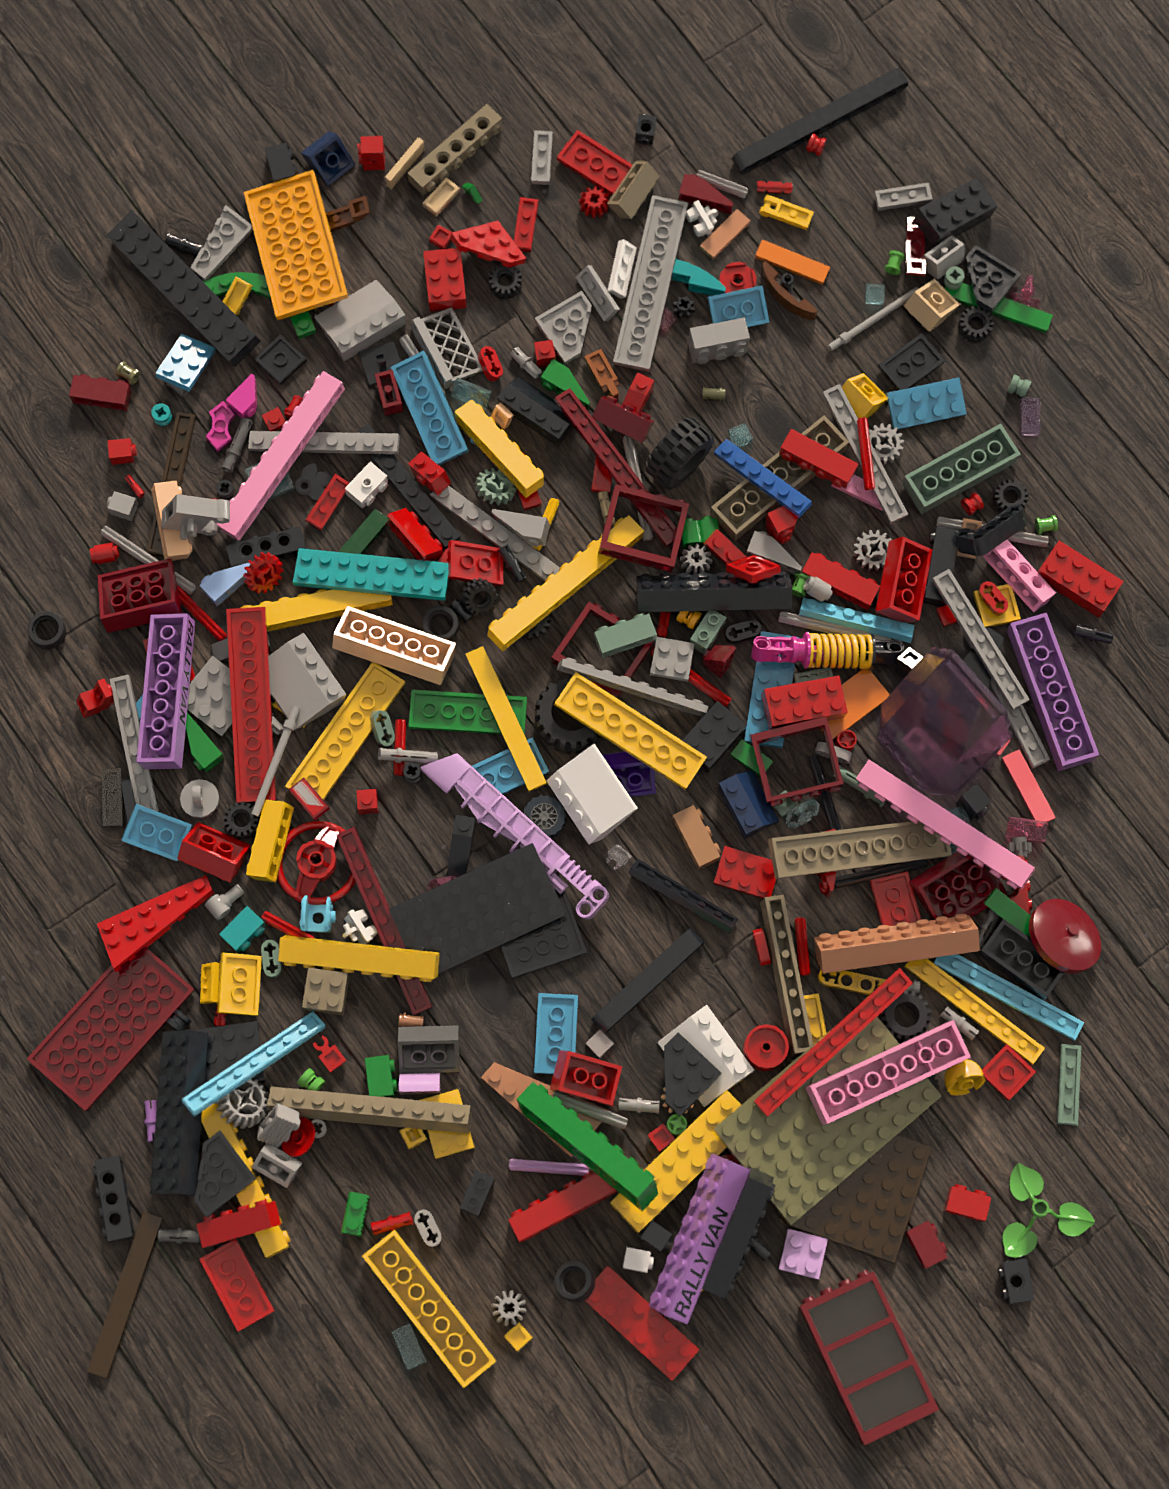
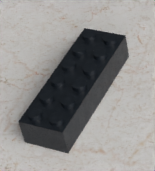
[702,1167,776,1299]

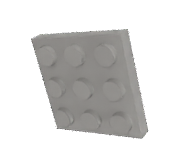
[187,656,232,737]

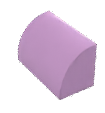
[399,1073,440,1094]

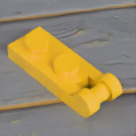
[759,195,814,231]

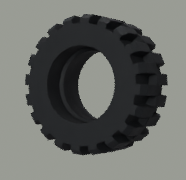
[645,417,715,490]
[535,676,601,754]

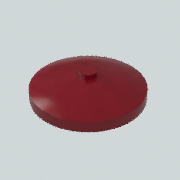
[1029,899,1101,974]

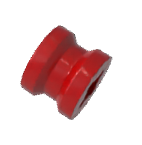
[806,134,827,156]
[961,492,984,516]

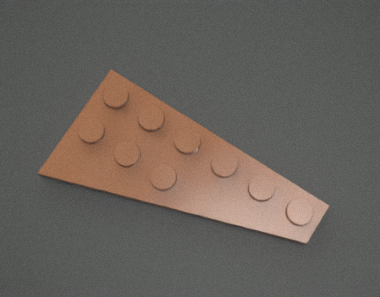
[481,1062,611,1157]

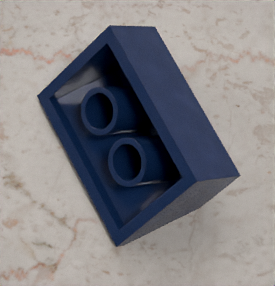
[718,771,779,839]

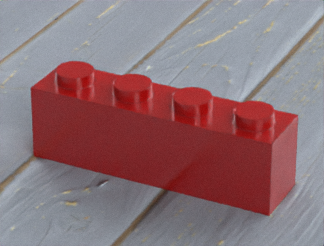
[779,429,858,489]
[801,552,880,611]
[196,1199,281,1248]

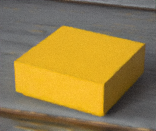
[504,1323,532,1352]

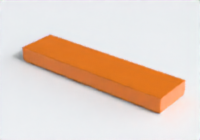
[755,240,830,285]

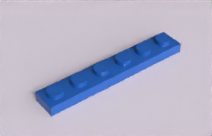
[714,439,812,518]

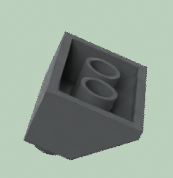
[398,1025,460,1074]

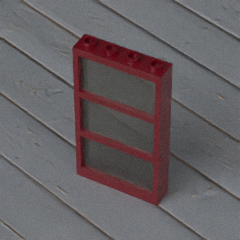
[798,1270,939,1445]

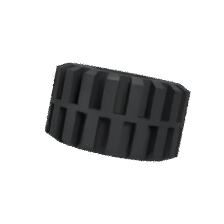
[878,990,931,1043]

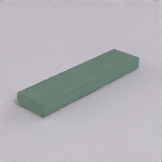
[1057,1044,1081,1126]

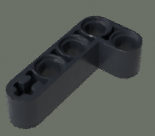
[954,505,1026,556]

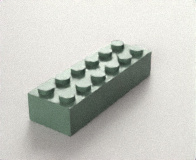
[902,424,1021,515]

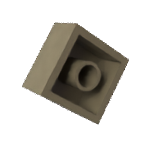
[302,968,349,1016]

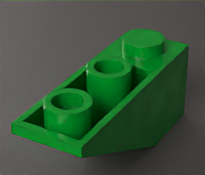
[541,359,590,411]

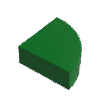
[462,183,483,204]

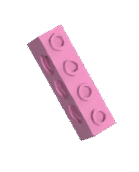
[983,539,1056,612]

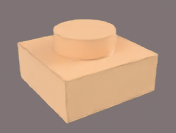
[491,402,514,429]

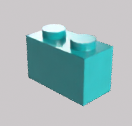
[219,906,266,953]

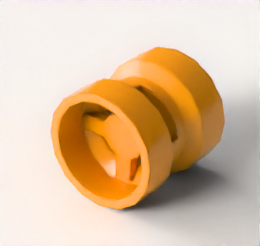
[676,611,702,630]

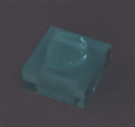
[728,423,753,447]

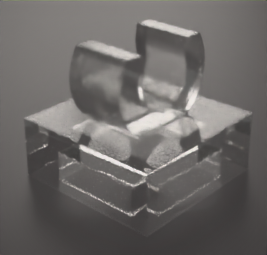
[606,844,632,870]

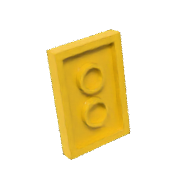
[217,953,262,1016]
[420,1089,474,1159]

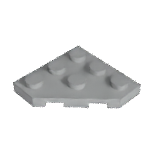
[535,291,592,365]

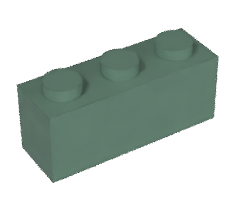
[594,614,657,658]

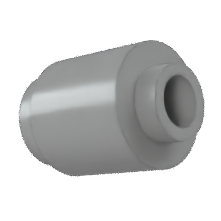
[803,576,833,602]

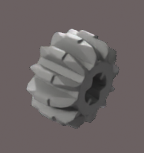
[680,544,712,575]
[492,1290,526,1326]

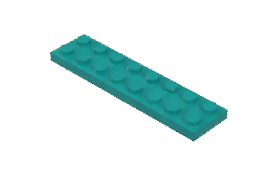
[293,548,449,601]

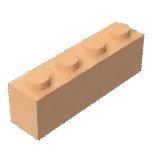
[151,481,192,560]

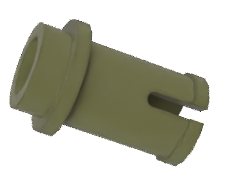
[703,387,726,402]

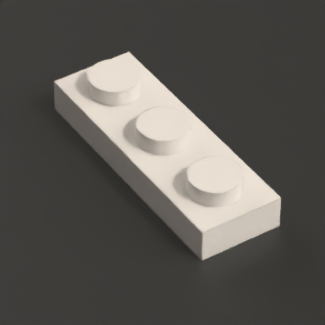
[608,239,637,299]

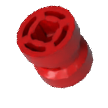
[835,730,857,751]

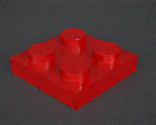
[726,555,781,583]
[982,1044,1036,1101]

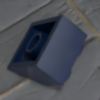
[301,131,356,186]

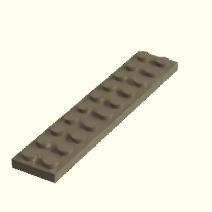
[768,821,952,879]

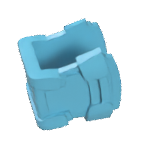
[300,895,336,933]

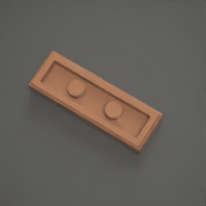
[700,209,751,260]

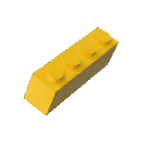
[246,800,294,882]

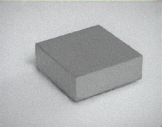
[586,1030,614,1058]

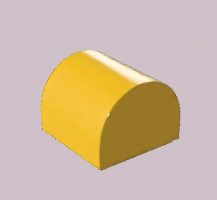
[399,1128,427,1149]

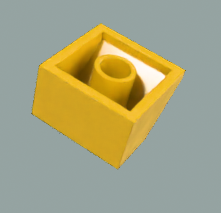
[841,373,887,418]

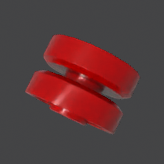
[743,1024,789,1072]

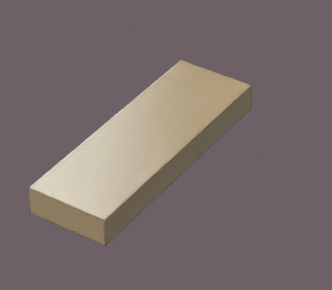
[385,138,425,189]

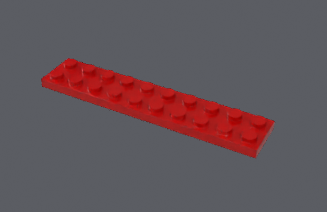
[226,607,276,803]

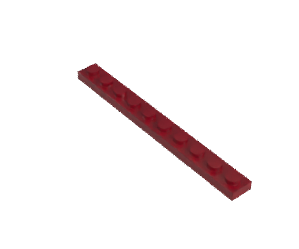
[554,388,677,547]
[336,827,432,1015]

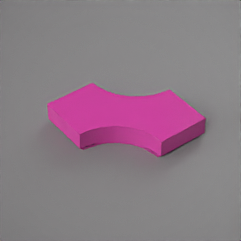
[206,401,236,452]

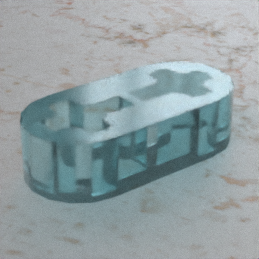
[786,799,820,828]

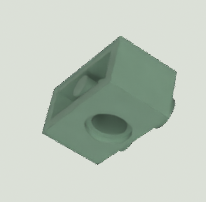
[690,611,727,654]

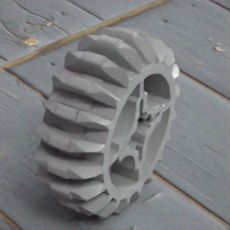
[215,1079,268,1129]

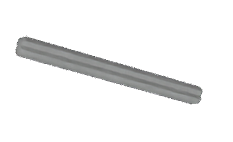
[623,435,653,542]
[937,517,1049,547]
[101,526,196,595]
[778,611,891,640]

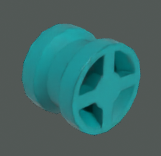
[151,404,172,426]

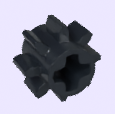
[672,296,695,320]

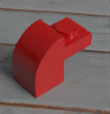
[76,679,114,718]

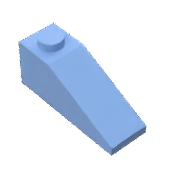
[199,563,250,607]

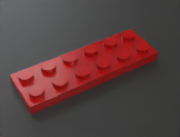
[584,1266,699,1381]

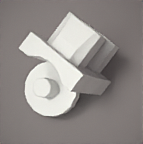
[685,200,718,237]
[342,909,378,945]

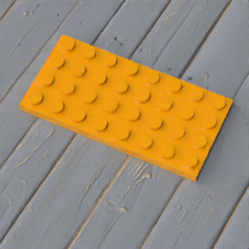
[244,170,349,320]

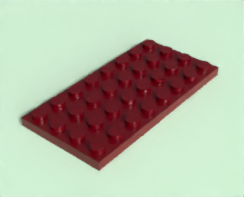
[27,948,195,1112]

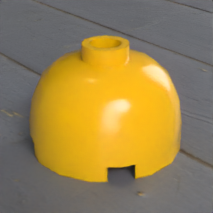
[944,1059,986,1096]

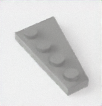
[191,205,253,281]

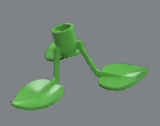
[1003,1163,1095,1258]

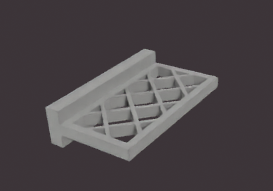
[411,307,483,389]

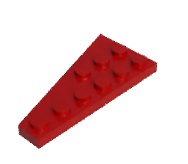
[97,875,214,972]

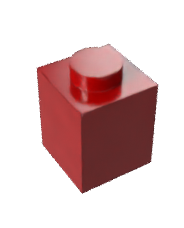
[534,340,556,368]
[108,438,137,465]
[356,789,379,815]

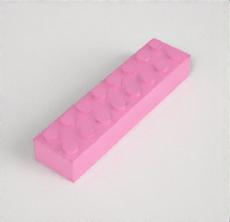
[805,1020,971,1125]

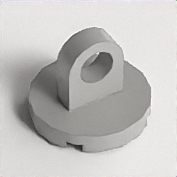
[180,779,220,819]

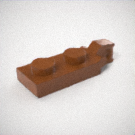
[584,349,619,398]

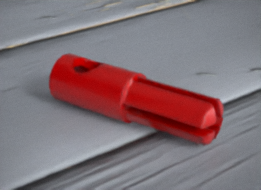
[125,474,145,498]

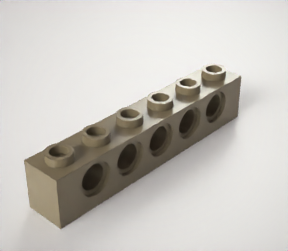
[408,104,502,196]

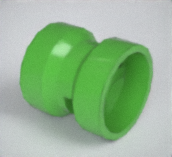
[297,1068,325,1091]

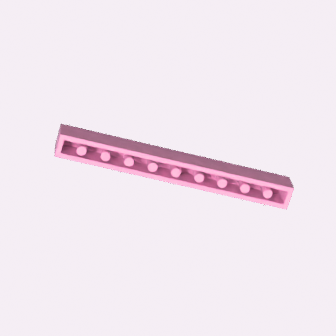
[216,371,345,541]
[856,760,1035,889]

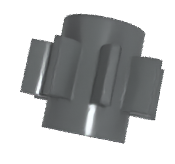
[1007,837,1032,858]

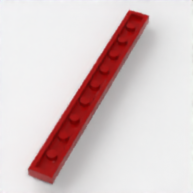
[753,968,913,1117]

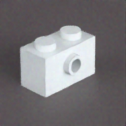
[345,462,388,509]

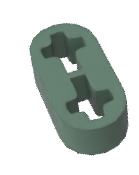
[370,710,395,746]
[261,940,282,978]

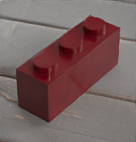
[69,374,132,411]
[592,395,654,443]

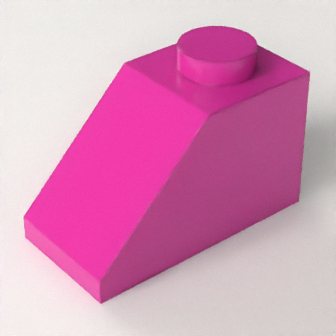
[226,374,257,418]

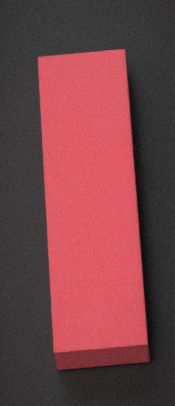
[1001,750,1056,827]

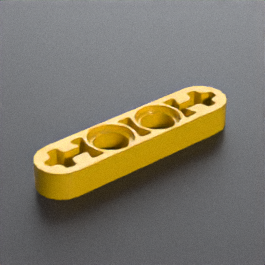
[818,970,886,995]

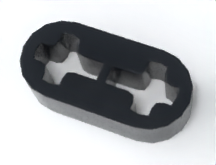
[725,620,761,644]

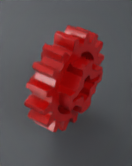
[243,552,284,594]

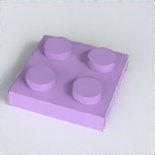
[779,1229,828,1279]

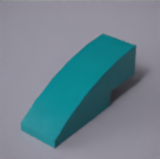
[672,259,726,296]

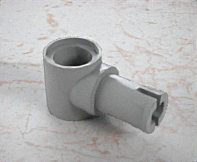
[205,884,244,920]

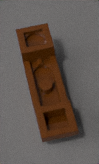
[326,196,370,232]
[761,261,818,320]

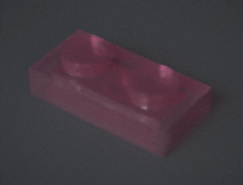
[1005,816,1048,842]

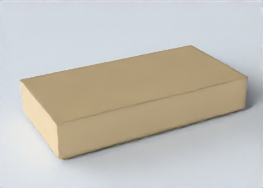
[422,178,460,217]

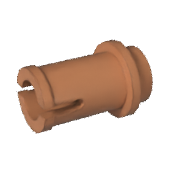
[398,1013,423,1027]

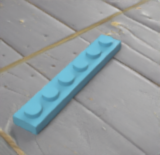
[799,597,915,643]

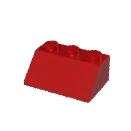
[387,508,443,562]
[177,822,251,882]

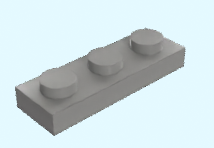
[531,131,553,185]
[874,183,932,211]
[576,265,620,321]

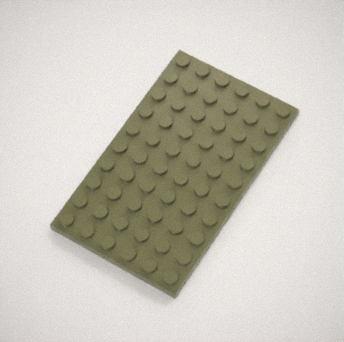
[713,1017,941,1225]

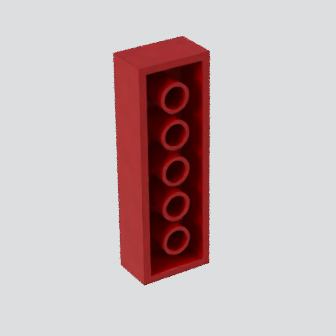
[508,1171,617,1243]

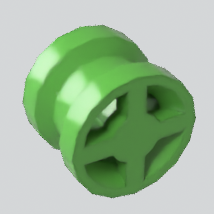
[666,1114,687,1136]

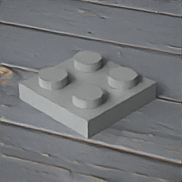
[650,637,694,682]

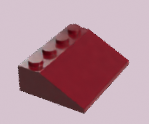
[98,558,182,633]
[909,851,1008,920]

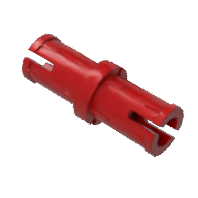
[371,1212,413,1235]

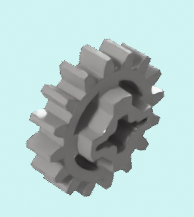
[869,423,904,465]
[853,530,892,571]

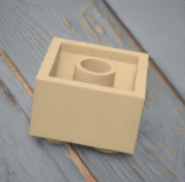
[904,279,960,332]

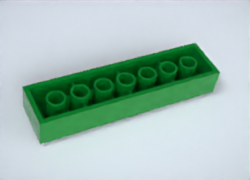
[516,1082,659,1212]

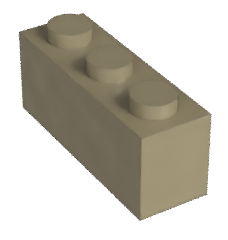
[607,161,659,219]

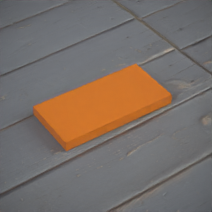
[820,669,891,740]

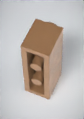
[672,805,721,870]

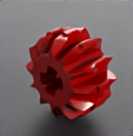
[579,186,609,219]

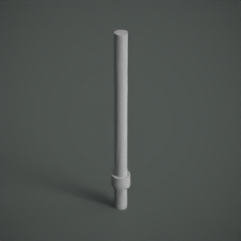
[828,287,919,351]
[251,706,300,817]

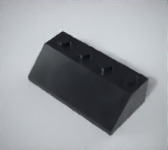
[497,376,574,447]

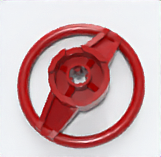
[277,821,356,905]

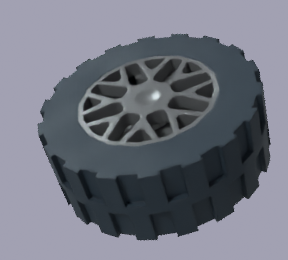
[523,795,566,839]

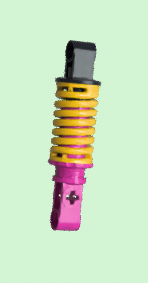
[751,632,904,670]

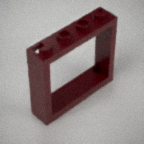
[598,484,689,573]
[551,602,653,699]
[751,716,844,807]

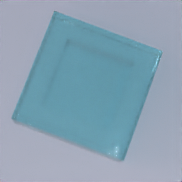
[865,284,885,305]

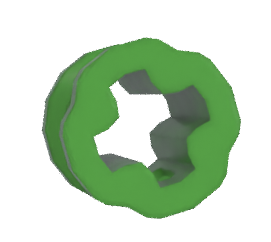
[884,251,905,275]
[1035,515,1058,535]
[792,573,809,597]

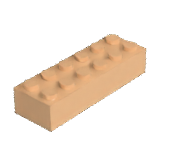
[332,606,456,685]

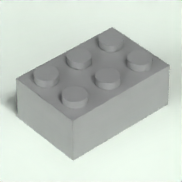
[688,318,750,364]

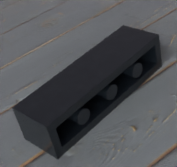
[923,526,957,607]

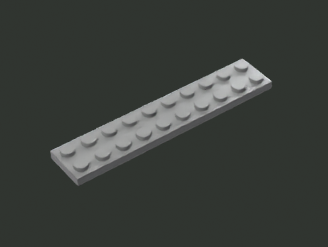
[613,195,688,372]

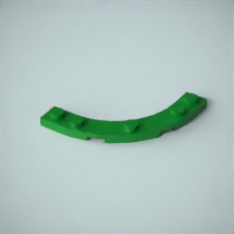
[203,272,316,339]

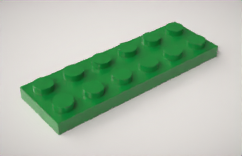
[408,690,527,735]

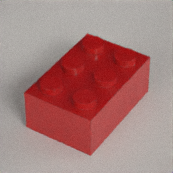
[423,248,467,312]
[550,1050,622,1106]

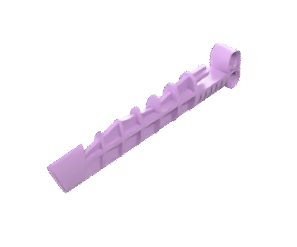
[420,754,609,920]

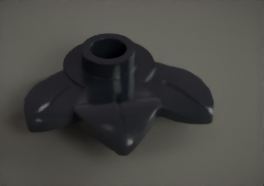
[295,463,332,501]

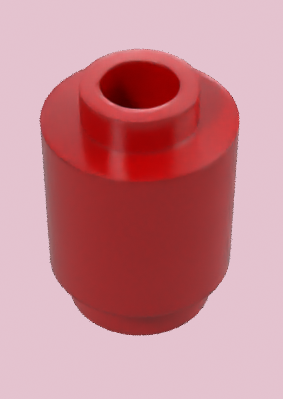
[90,542,119,564]

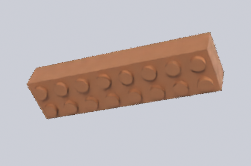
[814,914,980,973]

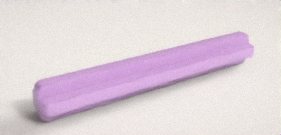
[509,1159,589,1176]

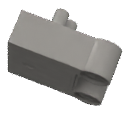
[161,494,230,540]

